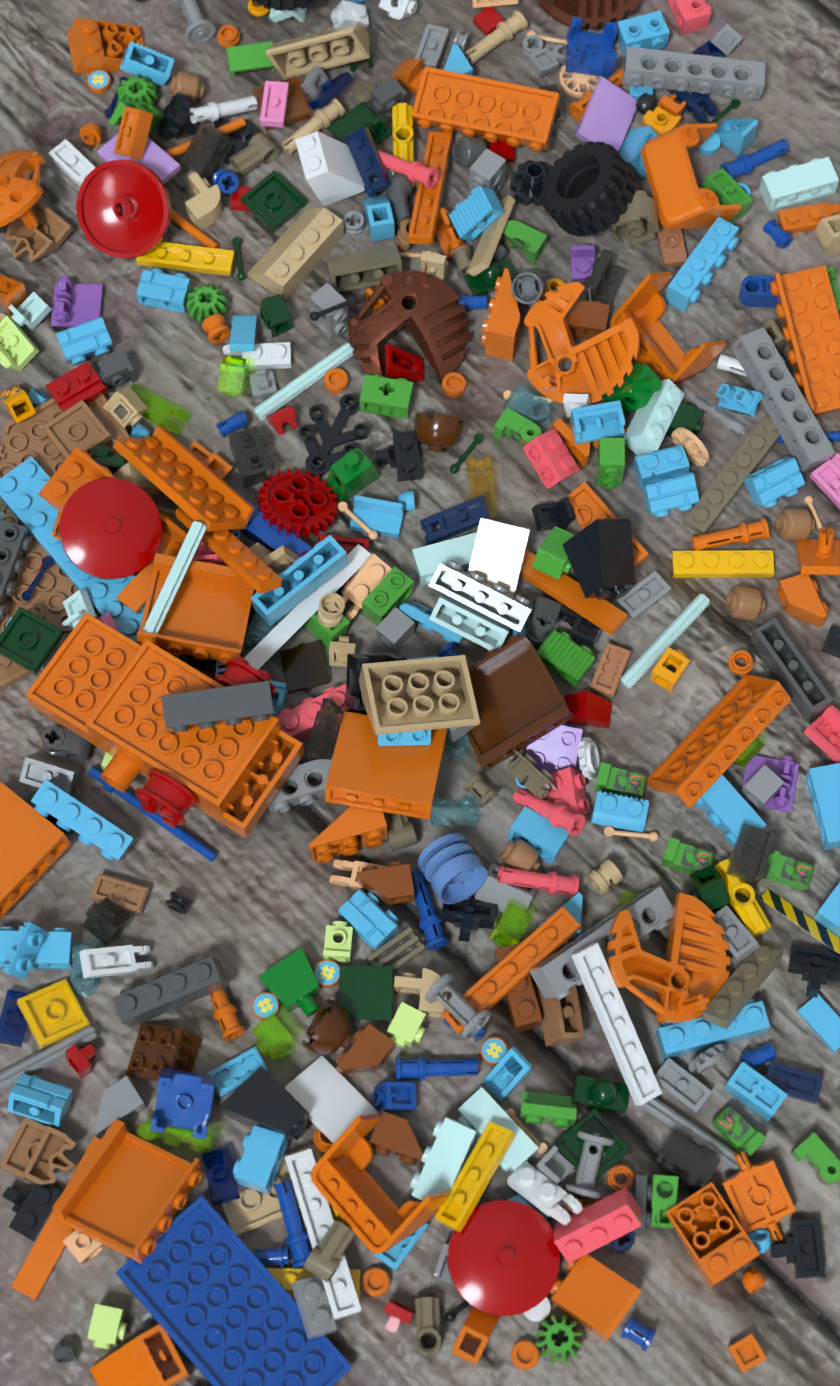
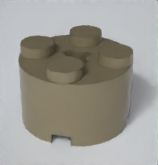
[611,190,659,245]

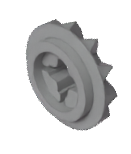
[688,1043,728,1074]

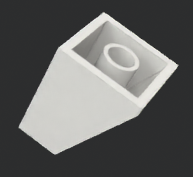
[295,131,365,206]

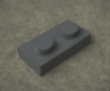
[633,1175,652,1236]

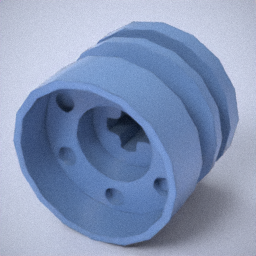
[418,833,488,904]

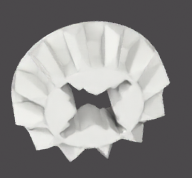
[577,737,600,779]

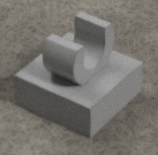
[299,67,331,101]
[249,370,277,400]

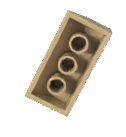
[266,21,370,80]
[247,207,344,301]

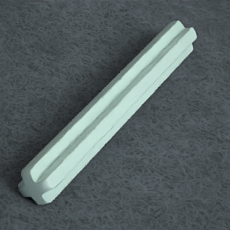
[254,342,354,420]
[142,521,207,634]
[620,593,710,689]

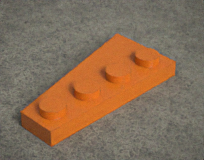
[566,482,649,569]

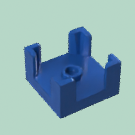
[565,17,618,78]
[151,1068,216,1139]

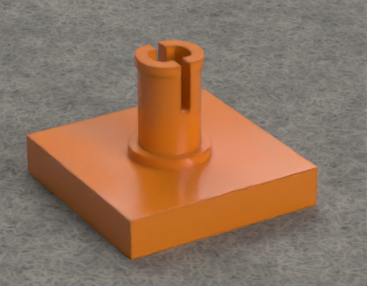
[795,527,840,575]

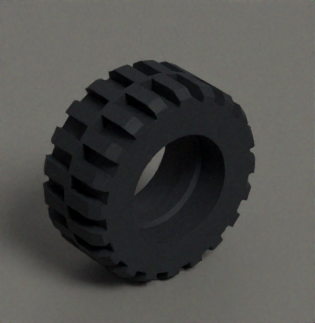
[541,141,636,237]

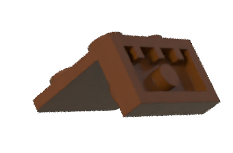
[126,1023,201,1081]

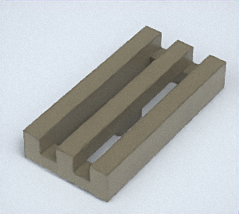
[367,927,426,972]

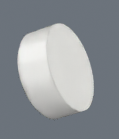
[523,1297,550,1322]

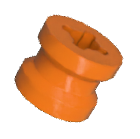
[202,314,231,344]

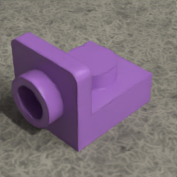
[570,244,596,283]

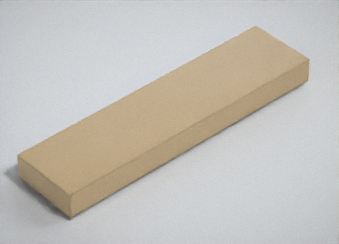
[467,195,515,276]

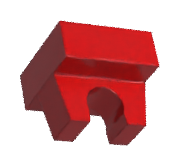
[266,406,297,435]
[65,1043,97,1079]
[383,1299,415,1333]

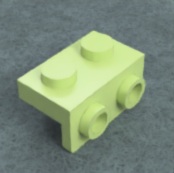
[0,316,39,371]

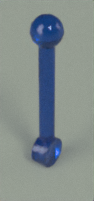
[104,77,128,119]
[22,556,54,601]

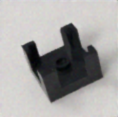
[346,653,407,710]

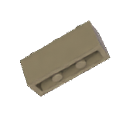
[326,245,402,293]

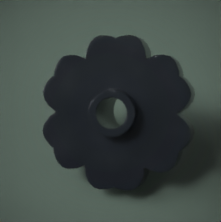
[158,93,199,140]
[510,160,552,206]

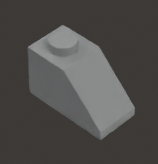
[94,1076,147,1138]

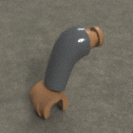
[386,173,419,252]

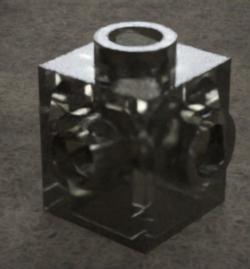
[83,897,131,946]

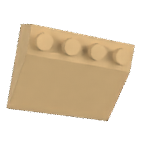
[359,655,480,735]

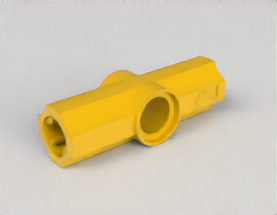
[392,103,414,173]
[714,858,771,938]

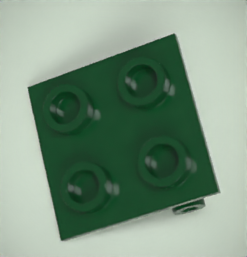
[327,102,392,145]

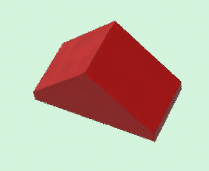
[385,344,424,382]
[564,691,612,728]

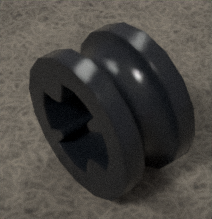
[165,891,192,915]

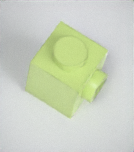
[387,1002,426,1048]
[87,1304,128,1350]

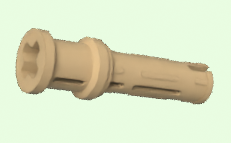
[464,10,528,65]
[281,97,345,155]

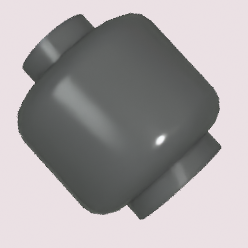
[452,136,488,168]

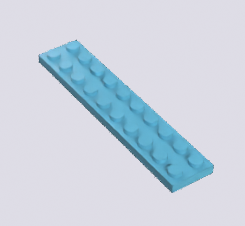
[0,456,145,643]

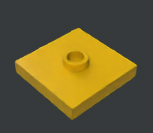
[17,979,90,1049]

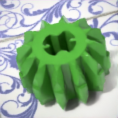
[117,74,157,106]
[186,282,228,324]
[535,1314,583,1364]

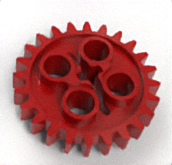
[257,468,339,538]

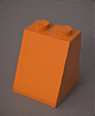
[550,1254,642,1343]

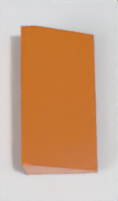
[114,106,153,160]

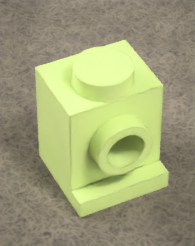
[323,921,354,963]

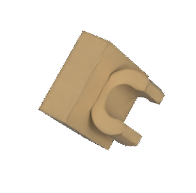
[329,635,356,667]

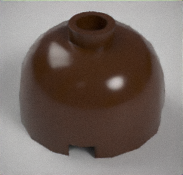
[414,413,464,453]
[302,999,353,1055]

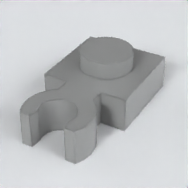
[526,44,566,77]

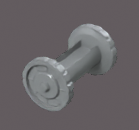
[171,0,216,44]
[425,973,491,1040]
[565,1131,614,1199]

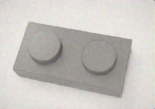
[415,23,449,69]
[616,571,672,622]
[713,905,760,963]
[655,1058,713,1114]
[291,1276,337,1340]

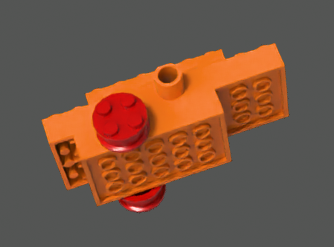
[25,613,305,838]

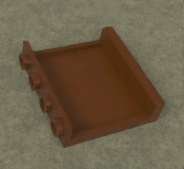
[465,634,575,771]

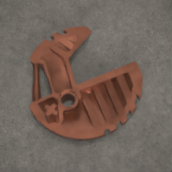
[536,0,642,30]
[348,271,470,380]

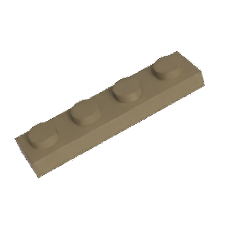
[703,943,782,1029]

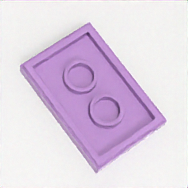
[574,77,637,152]
[97,134,181,184]

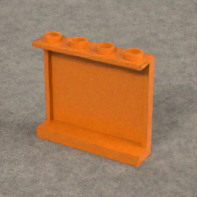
[137,553,254,664]
[325,711,447,820]
[0,782,71,919]
[53,1119,203,1263]

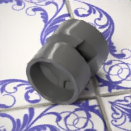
[511,268,547,304]

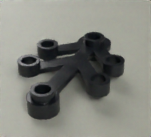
[298,394,368,476]

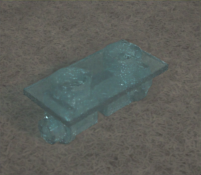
[426,798,479,827]

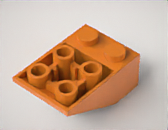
[67,17,145,74]
[481,268,520,361]
[309,806,388,863]
[665,1182,760,1289]
[90,1324,192,1386]

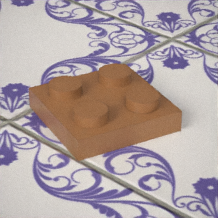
[42,400,112,460]

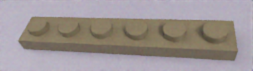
[683,412,781,535]

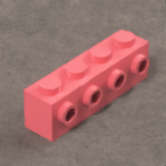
[666,0,712,35]
[276,683,366,743]

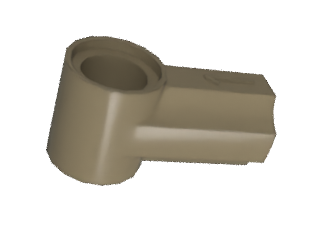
[229,132,279,176]
[383,812,418,852]
[304,1220,355,1283]
[415,1297,441,1357]

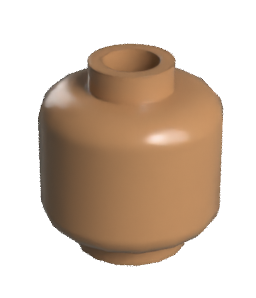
[169,71,204,105]
[775,508,815,541]
[725,586,765,621]
[500,839,540,872]

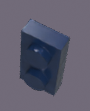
[765,1061,824,1105]

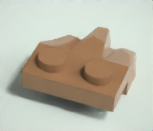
[5,200,74,263]
[0,1117,76,1185]

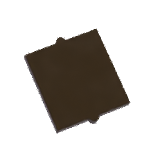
[280,641,330,694]

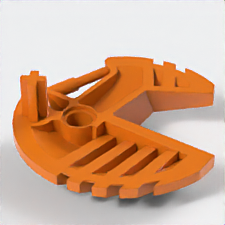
[0,150,45,230]
[524,282,640,404]
[607,893,730,1023]

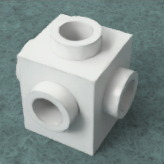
[378,0,418,20]

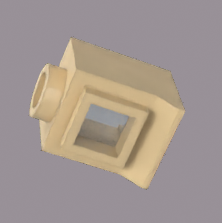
[103,387,148,428]

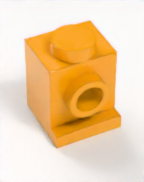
[643,106,682,135]
[650,647,690,693]

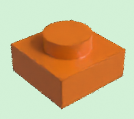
[727,1333,767,1374]

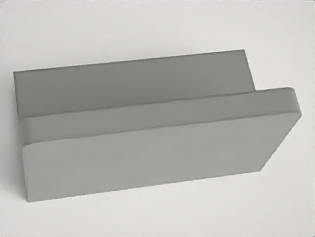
[19,753,83,794]
[475,863,538,921]

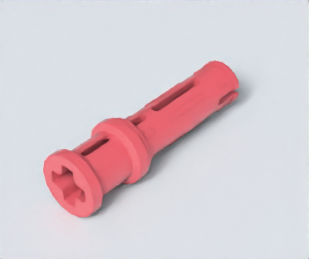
[377,149,440,189]
[513,787,585,837]
[497,866,579,898]

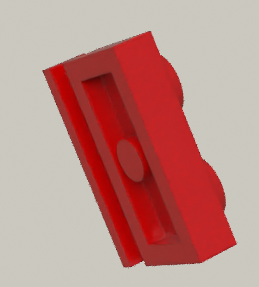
[46,361,107,412]

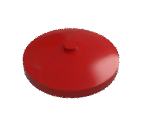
[76,159,171,258]
[59,478,162,580]
[447,1200,560,1316]

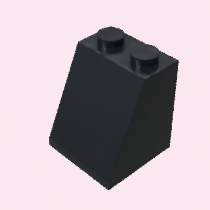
[562,519,635,600]
[220,1066,309,1142]

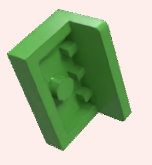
[520,1091,577,1128]

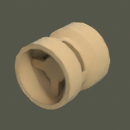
[317,593,345,628]
[586,859,623,896]

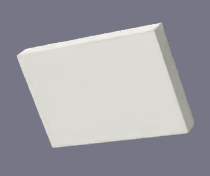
[284,1056,379,1144]

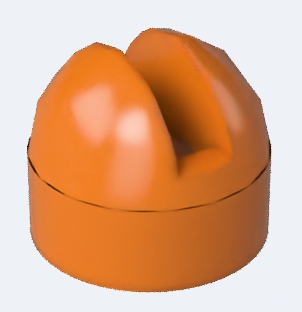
[742,1269,767,1295]

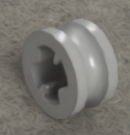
[453,30,470,54]
[522,35,543,57]
[343,211,365,235]

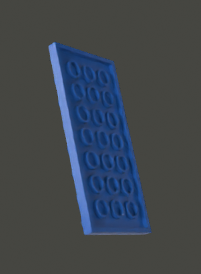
[115,1195,352,1386]

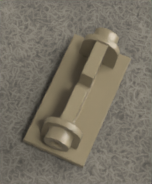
[507,749,558,799]

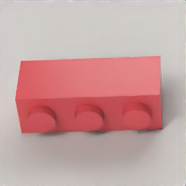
[554,1187,642,1263]

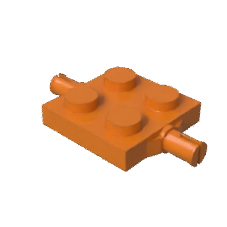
[721,1150,796,1242]

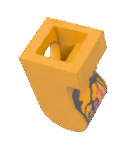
[0,384,36,423]

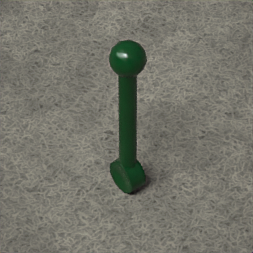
[706,99,740,123]
[232,237,246,281]
[450,433,483,474]

